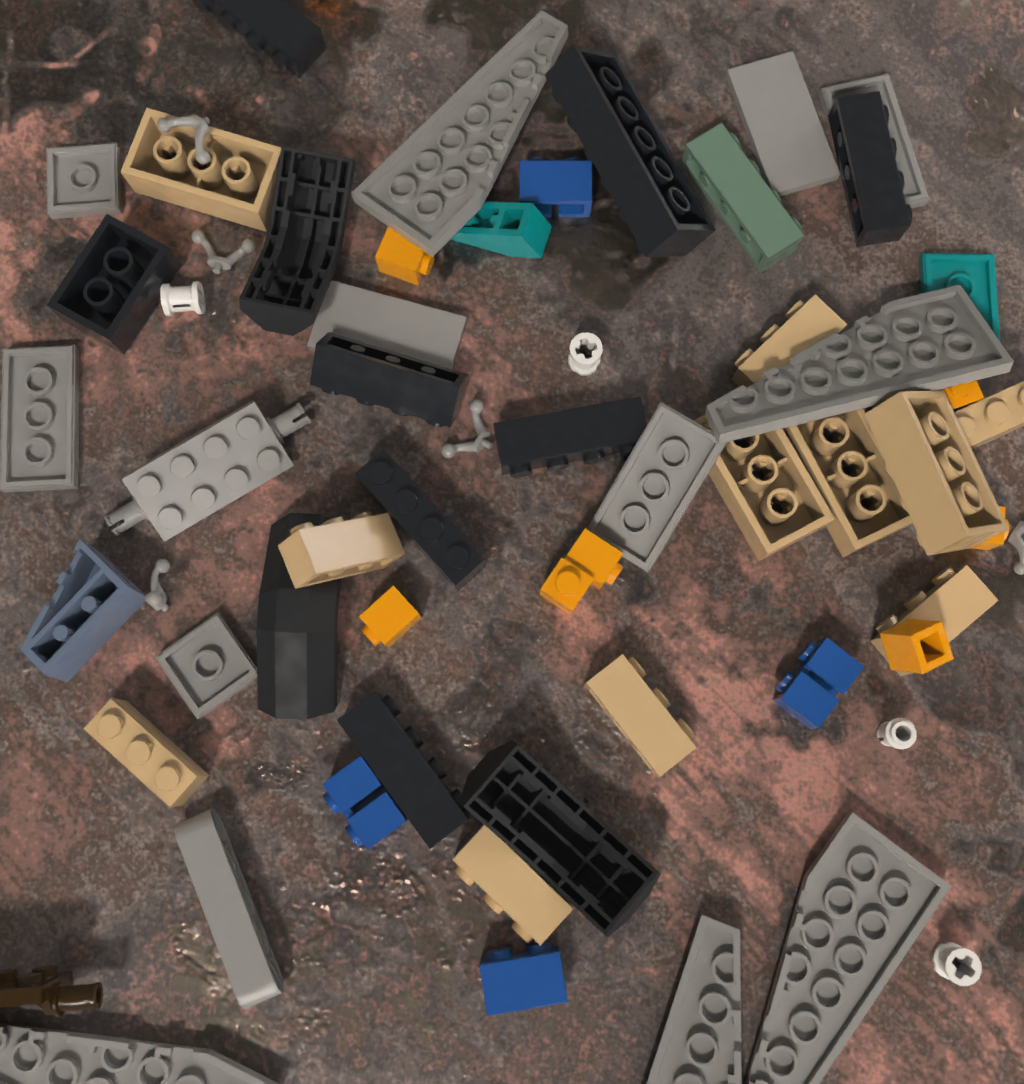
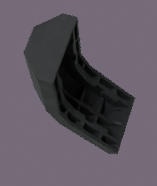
[239,146,356,336]
[256,513,342,719]
[459,740,661,937]

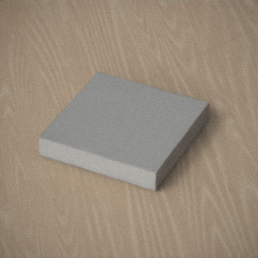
[46,143,122,219]
[155,612,257,719]

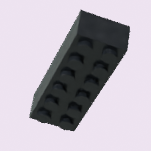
[545,45,716,257]

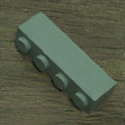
[681,123,804,272]

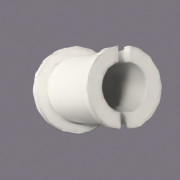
[876,718,917,749]

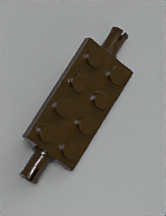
[0,965,103,1017]

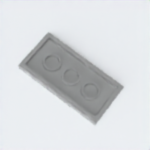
[725,51,840,197]
[818,73,930,208]
[307,280,467,369]
[0,345,80,493]
[587,402,728,572]

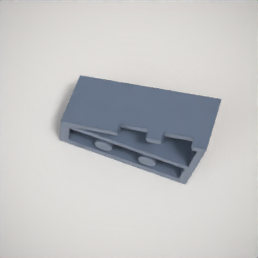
[20,539,146,683]

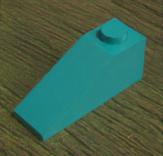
[450,202,552,259]

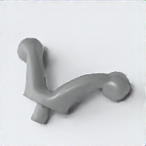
[157,114,211,165]
[191,229,256,274]
[441,399,493,458]
[1008,521,1024,575]
[145,559,170,612]

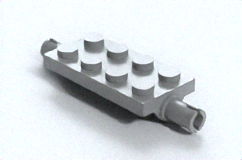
[104,400,312,542]

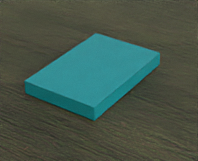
[918,253,1000,341]

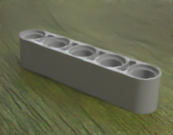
[174,808,284,1010]

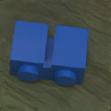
[519,158,592,217]
[773,637,865,729]
[322,756,408,850]
[479,941,568,1016]

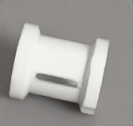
[160,281,206,316]
[568,332,603,376]
[931,942,982,986]

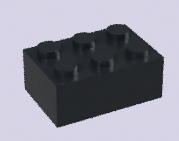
[47,214,182,354]

